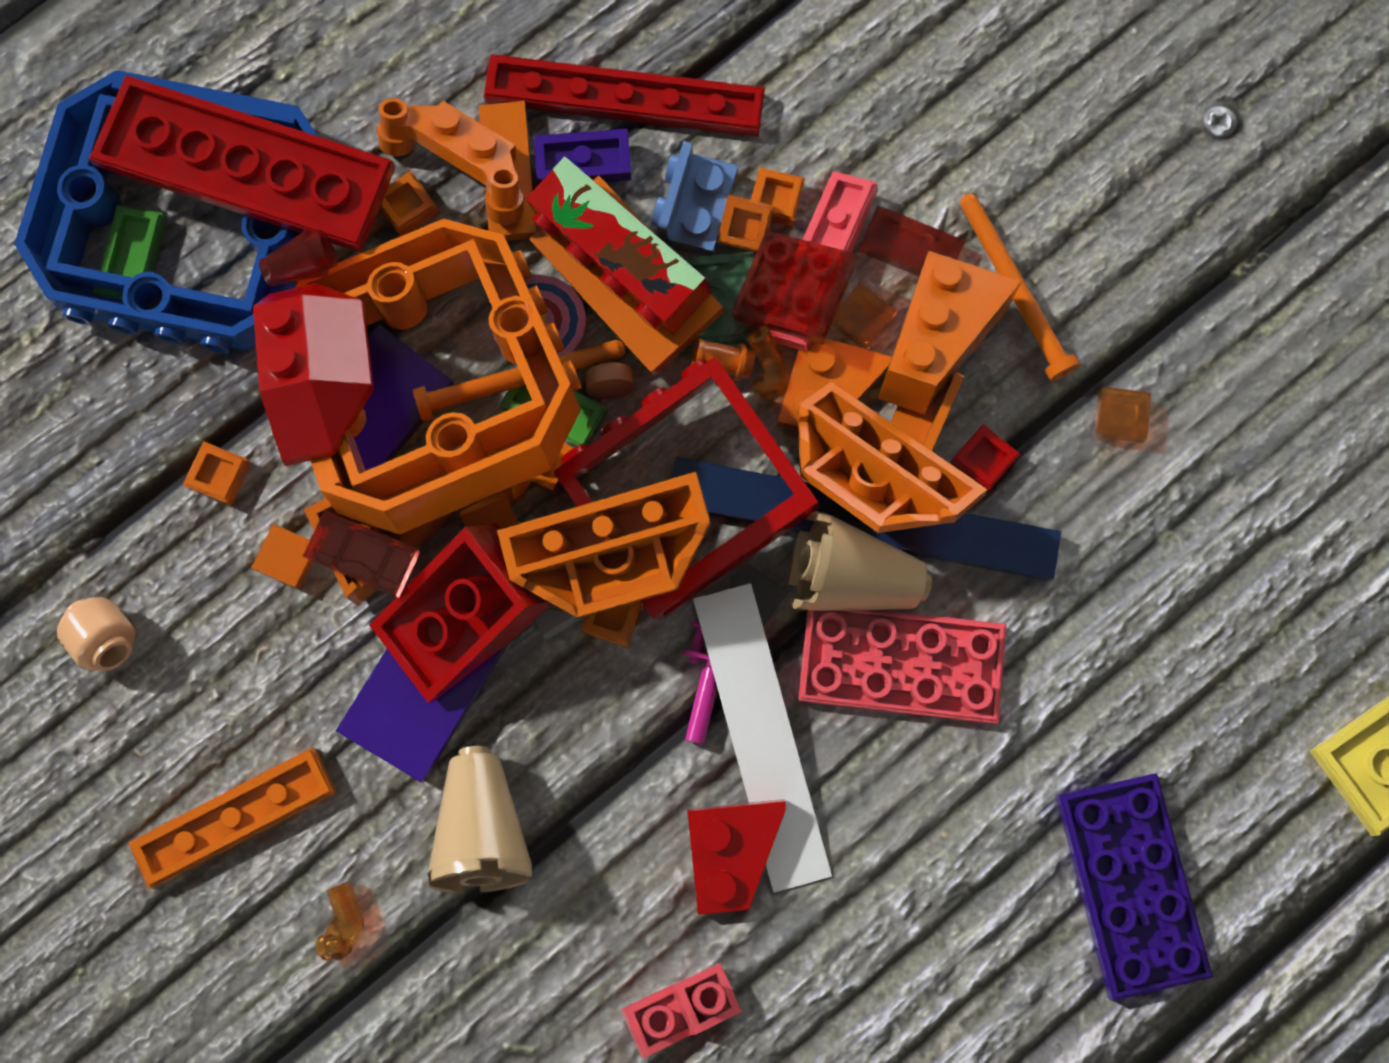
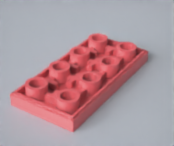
[798,610,1007,725]

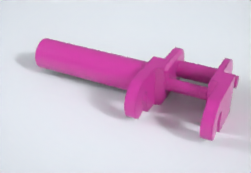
[683,621,718,745]

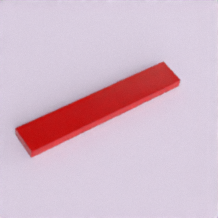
[483,54,765,137]

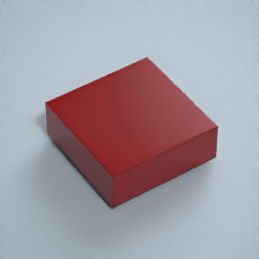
[950,424,1021,493]

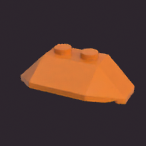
[798,381,987,533]
[497,472,711,618]

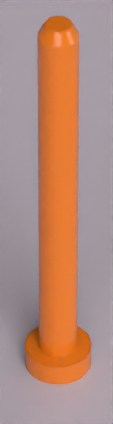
[960,193,1081,382]
[413,340,625,422]

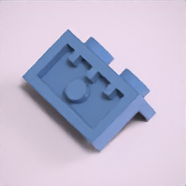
[652,141,738,258]

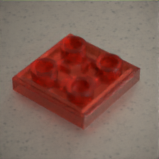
[731,230,857,345]

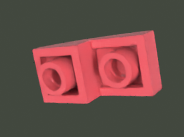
[621,963,742,1058]

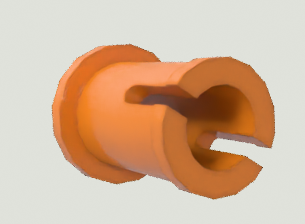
[691,338,755,382]

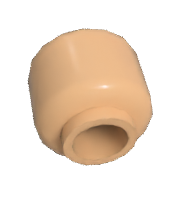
[57,597,135,671]

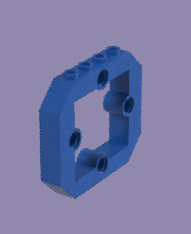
[14,70,326,354]

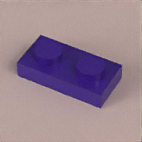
[534,129,632,185]

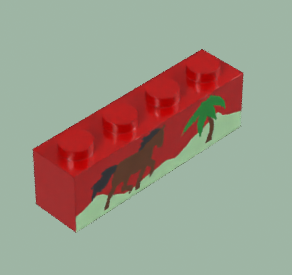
[526,156,712,335]

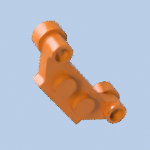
[377,98,524,225]

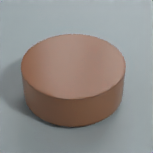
[585,362,635,399]

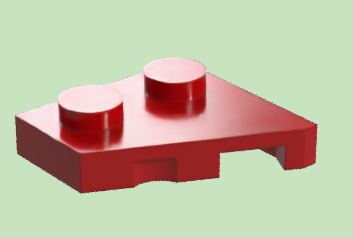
[687,799,786,915]

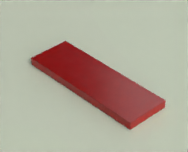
[89,75,396,253]

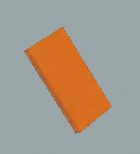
[529,175,725,376]

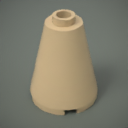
[788,510,932,611]
[427,746,532,893]

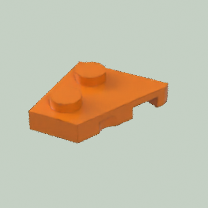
[777,335,892,432]

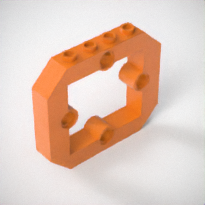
[294,219,582,535]

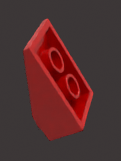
[369,523,552,703]

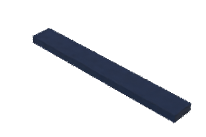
[671,457,1062,582]

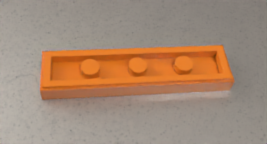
[128,747,337,889]

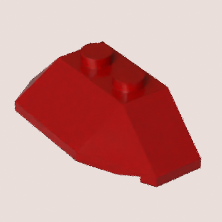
[253,283,374,466]

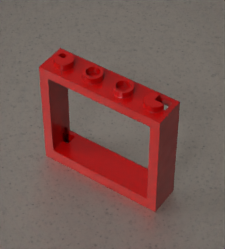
[553,356,821,620]

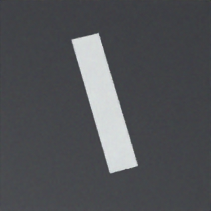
[693,583,832,893]

